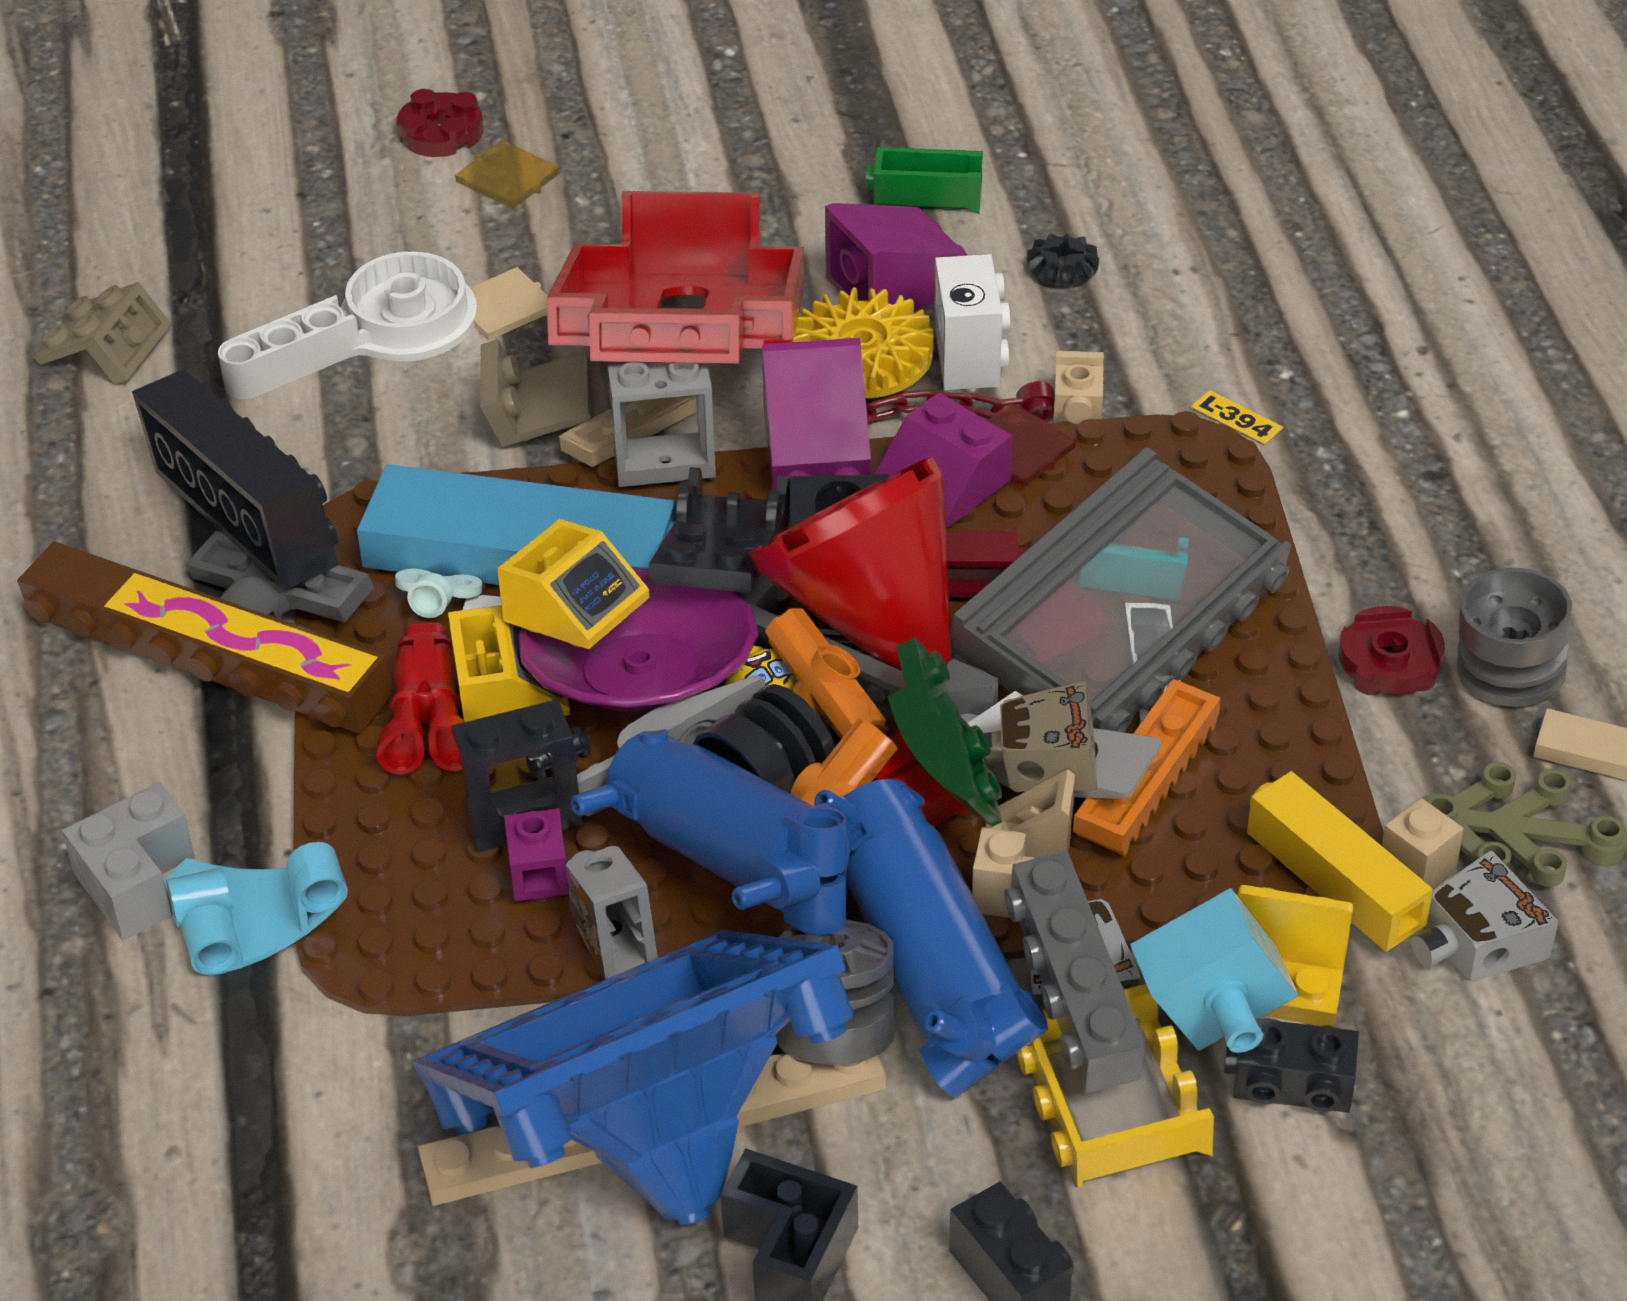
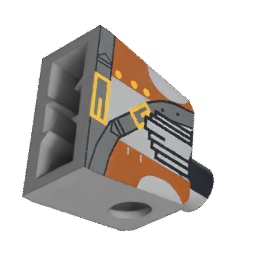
[565,846,658,980]

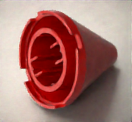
[748,456,951,671]

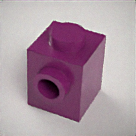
[504,809,569,901]

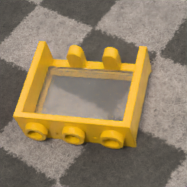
[1017,984,1214,1188]

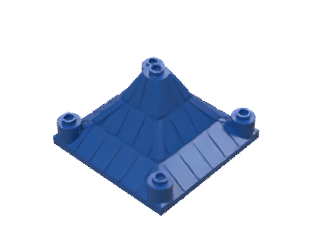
[412,930,854,1225]

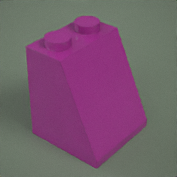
[825,203,967,311]
[762,337,871,490]

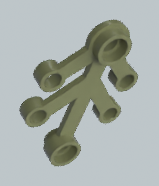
[1422,762,1627,887]

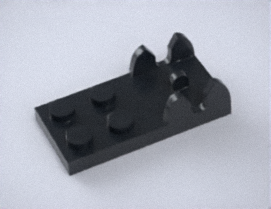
[649,467,790,593]

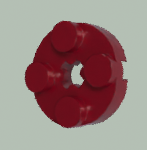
[396,89,484,157]
[1338,606,1445,695]

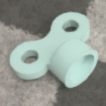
[395,568,482,618]

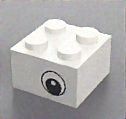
[934,254,1010,390]

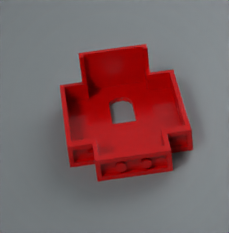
[547,191,804,364]

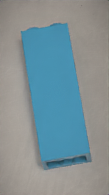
[357,464,676,585]

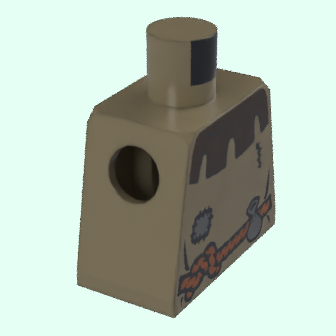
[984,681,1098,792]

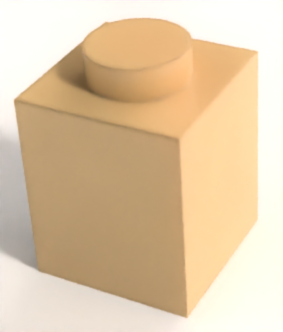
[1382,798,1464,889]

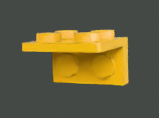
[1237,885,1353,1027]

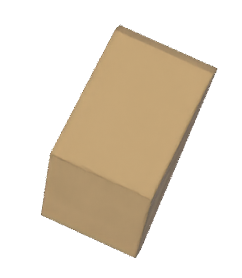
[986,769,1075,858]

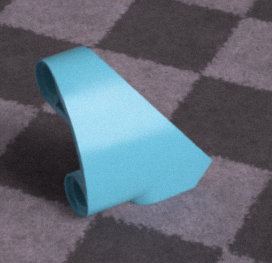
[164,842,348,975]

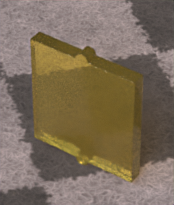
[455,140,560,209]

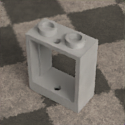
[608,362,716,487]

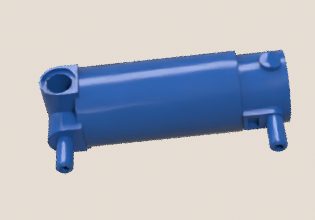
[571,729,850,935]
[814,779,1048,1097]

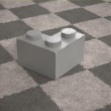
[61,782,195,941]

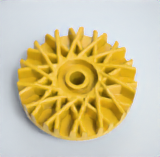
[794,287,934,399]

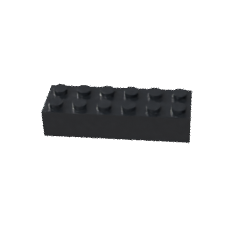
[132,369,339,590]

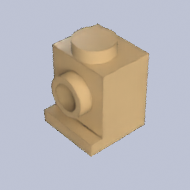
[1054,351,1104,424]
[972,827,1035,918]

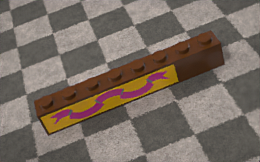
[17,541,395,734]

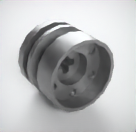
[1457,567,1572,707]
[775,920,895,1065]

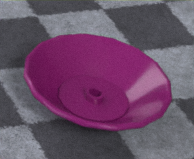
[518,569,759,713]

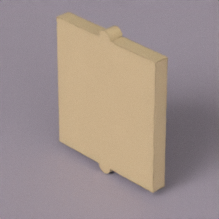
[470,267,548,340]

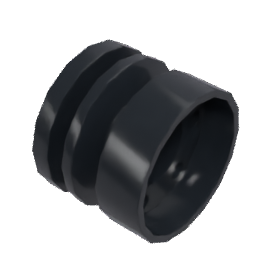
[693,684,835,794]

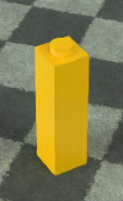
[1247,771,1433,952]

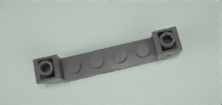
[735,575,998,723]

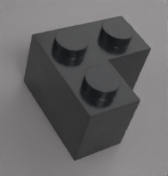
[721,1148,858,1301]

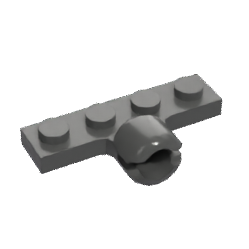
[186,531,374,622]

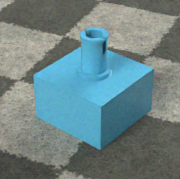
[1130,888,1299,1053]

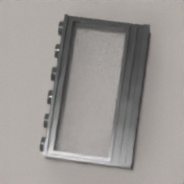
[950,447,1292,733]

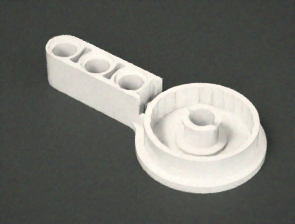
[218,251,477,400]

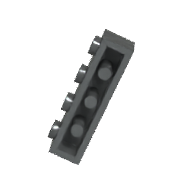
[1004,850,1145,1094]

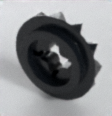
[1027,232,1099,286]

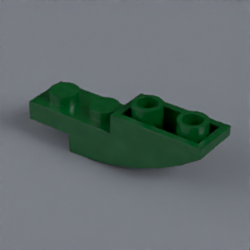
[888,637,1002,827]

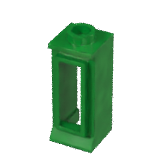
[866,147,983,214]

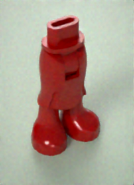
[376,623,465,775]

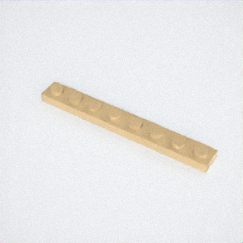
[418,1053,886,1206]

